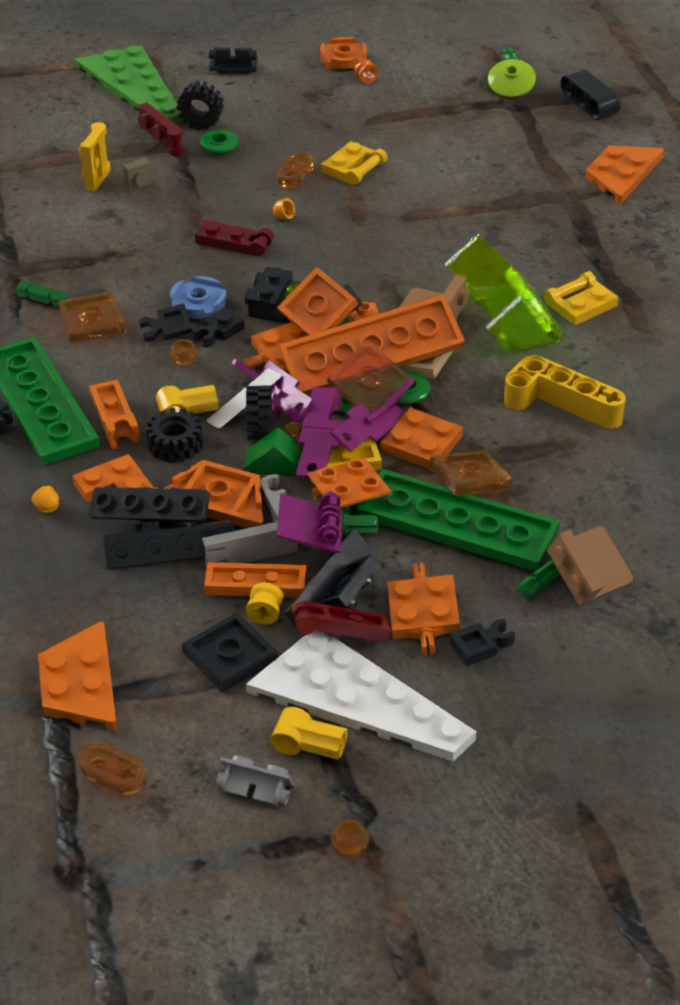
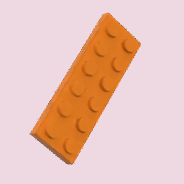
[279,294,465,396]

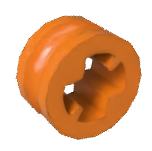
[354,59,379,84]

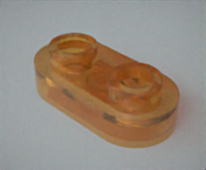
[277,152,314,189]
[79,743,147,795]

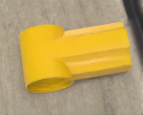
[156,385,219,414]
[270,706,347,760]

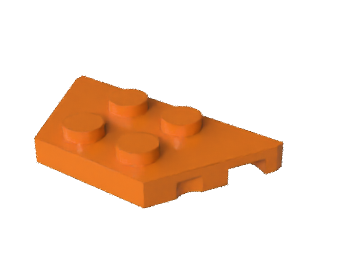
[585,145,665,204]
[154,460,263,528]
[38,621,117,731]

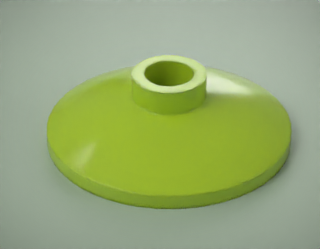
[488,59,536,98]

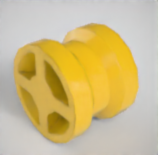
[246,582,283,625]

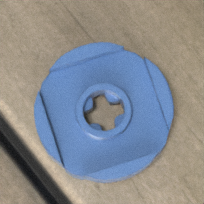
[170,276,227,322]

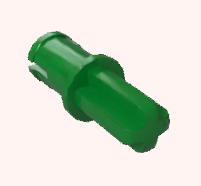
[342,512,379,537]

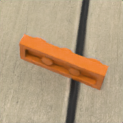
[204,562,307,598]

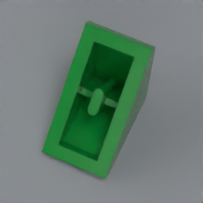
[244,427,303,476]

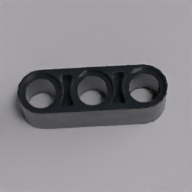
[560,70,620,119]

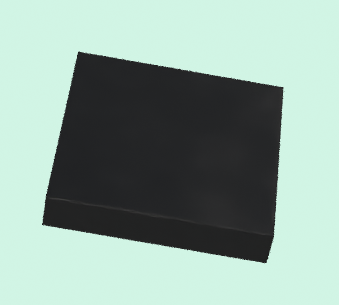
[182,612,278,693]

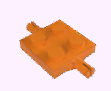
[243,322,308,373]
[387,562,460,655]

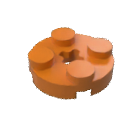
[320,37,367,71]

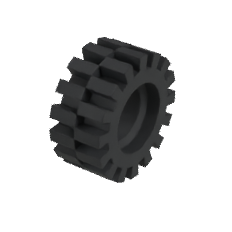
[176,81,224,130]
[246,385,272,440]
[146,408,203,463]

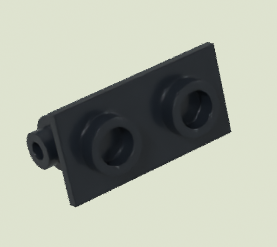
[209,47,258,73]

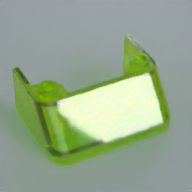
[445,233,565,352]

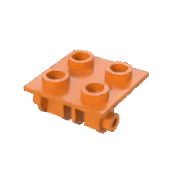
[307,458,391,508]

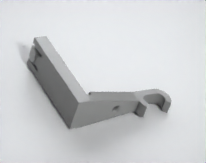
[202,474,298,568]

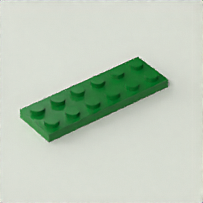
[0,337,100,466]
[357,469,560,571]

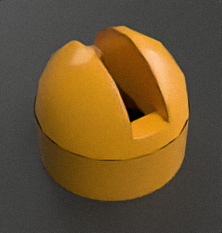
[272,198,295,220]
[31,485,59,513]

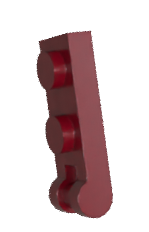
[138,102,184,156]
[195,220,274,256]
[292,601,392,643]

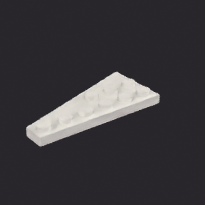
[246,631,476,762]

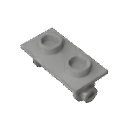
[216,755,296,807]

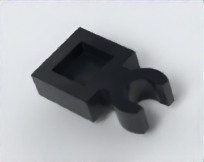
[139,303,193,342]
[193,307,245,348]
[450,619,515,666]

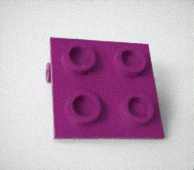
[277,491,342,554]

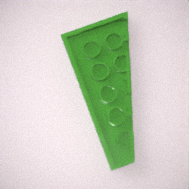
[74,45,184,125]

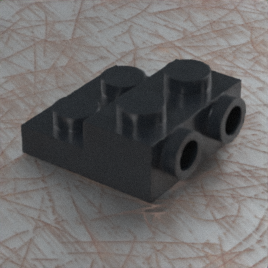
[245,267,302,324]

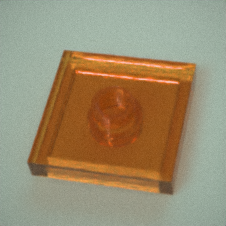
[58,292,126,343]
[327,340,411,413]
[429,450,513,496]

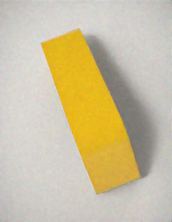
[504,355,626,429]

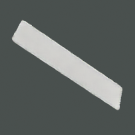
[206,369,282,429]

